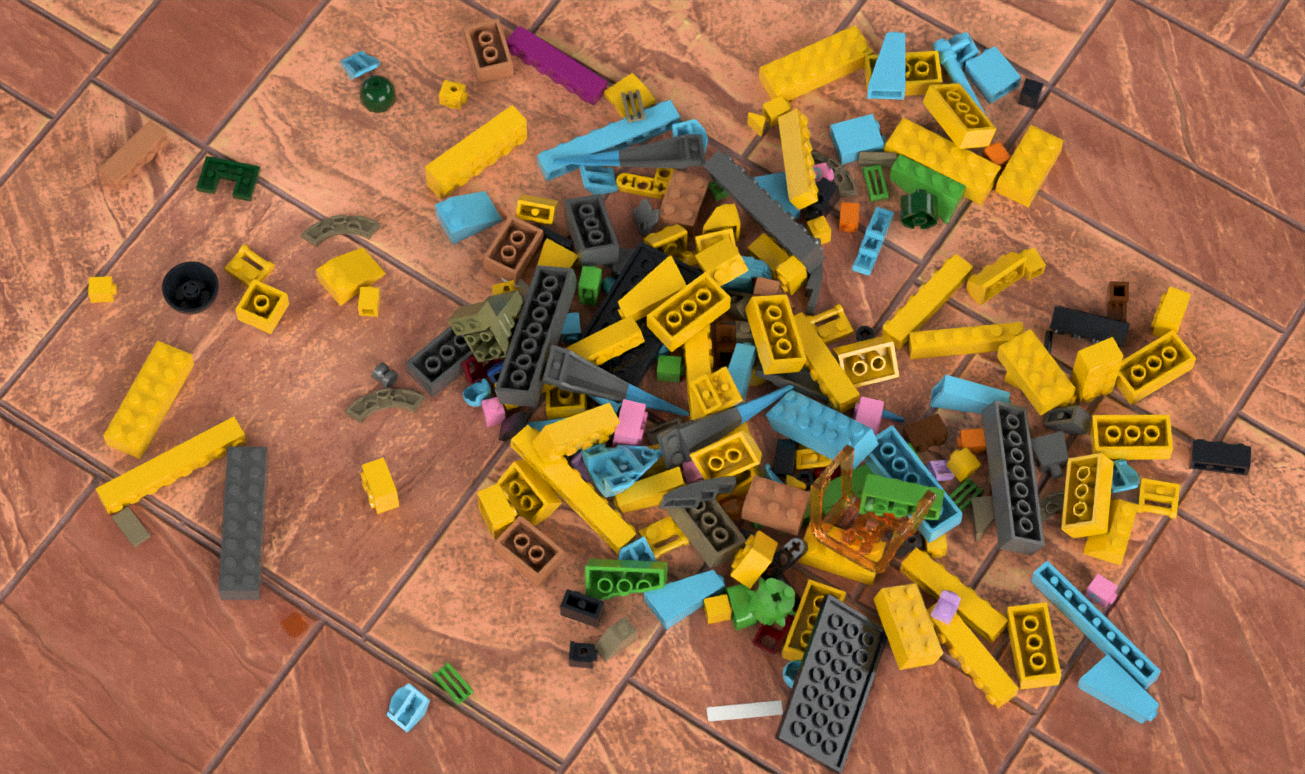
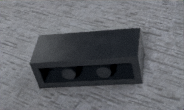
[1189,439,1251,476]

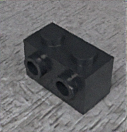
[560,589,604,628]

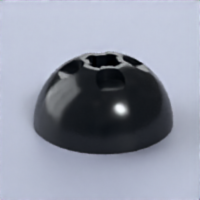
[162,261,219,315]

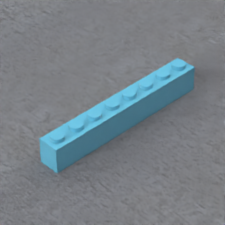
[537,100,680,181]
[1031,561,1161,690]

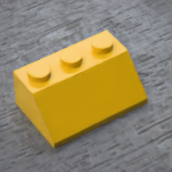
[966,252,1028,306]
[833,335,899,388]
[690,430,762,480]
[496,460,562,527]
[1083,499,1139,565]

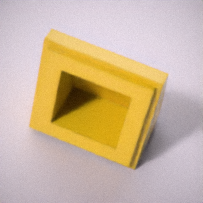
[747,112,766,137]
[786,475,806,491]

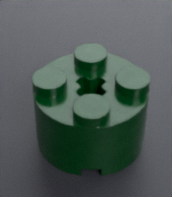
[900,189,938,229]

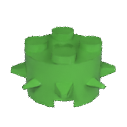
[747,578,796,627]

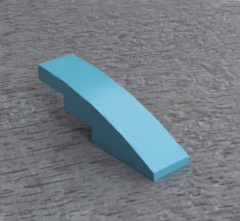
[852,207,894,276]

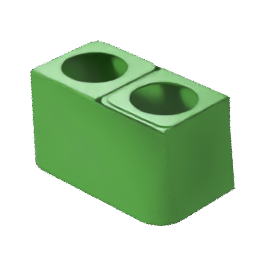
[725,584,757,631]

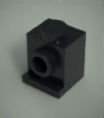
[569,641,598,668]

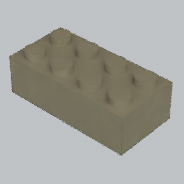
[666,499,746,569]

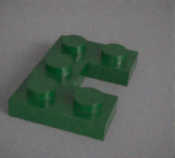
[196,156,261,202]

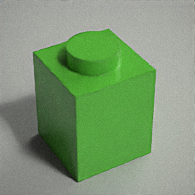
[657,355,685,383]

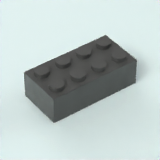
[564,194,619,267]
[406,326,474,398]

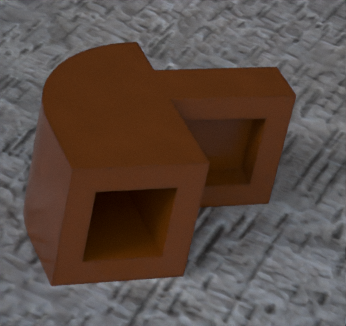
[1106,281,1129,322]
[716,321,736,366]

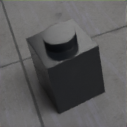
[1018,78,1044,110]

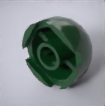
[359,75,396,113]

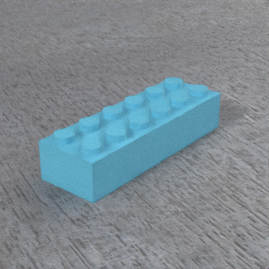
[766,390,879,470]
[864,425,963,543]

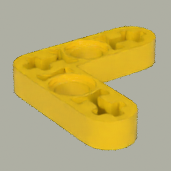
[616,168,675,199]

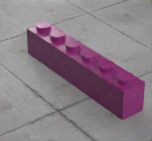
[506,25,607,106]

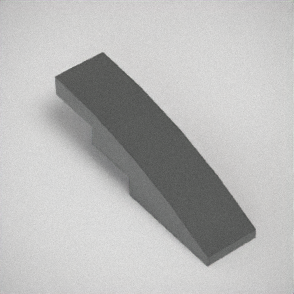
[805,238,823,316]
[659,476,736,509]

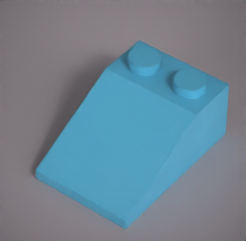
[435,191,502,245]

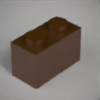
[902,413,948,453]

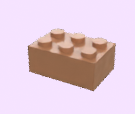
[464,18,514,83]
[657,170,710,237]
[483,215,544,285]
[741,475,810,536]
[494,515,565,587]

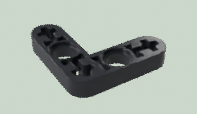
[761,538,808,611]

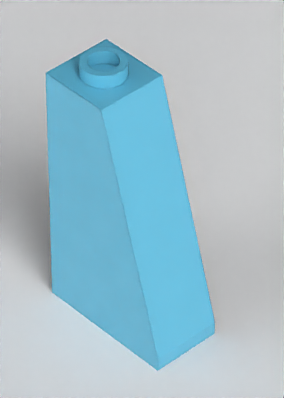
[867,32,905,99]
[723,342,758,411]
[930,375,1011,414]
[644,570,726,630]
[1077,654,1160,724]

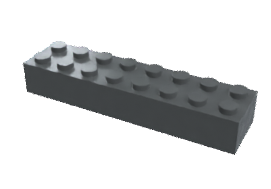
[703,150,826,274]
[495,265,578,407]
[982,400,1045,555]
[218,447,269,600]

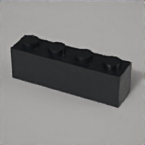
[1050,305,1130,348]

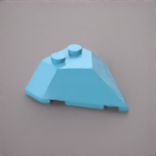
[580,444,662,498]

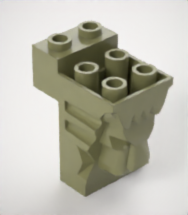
[448,290,524,362]

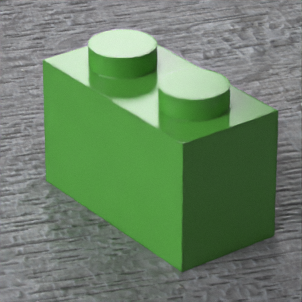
[578,266,602,306]

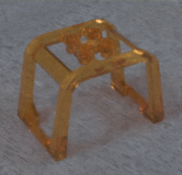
[810,445,937,573]

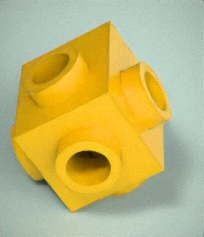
[439,80,468,110]

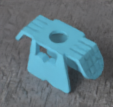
[720,256,771,294]

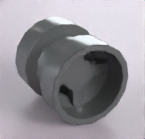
[371,362,399,388]

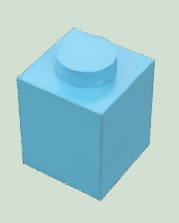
[561,312,581,344]

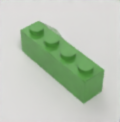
[890,154,966,225]
[859,473,945,520]
[585,559,667,600]

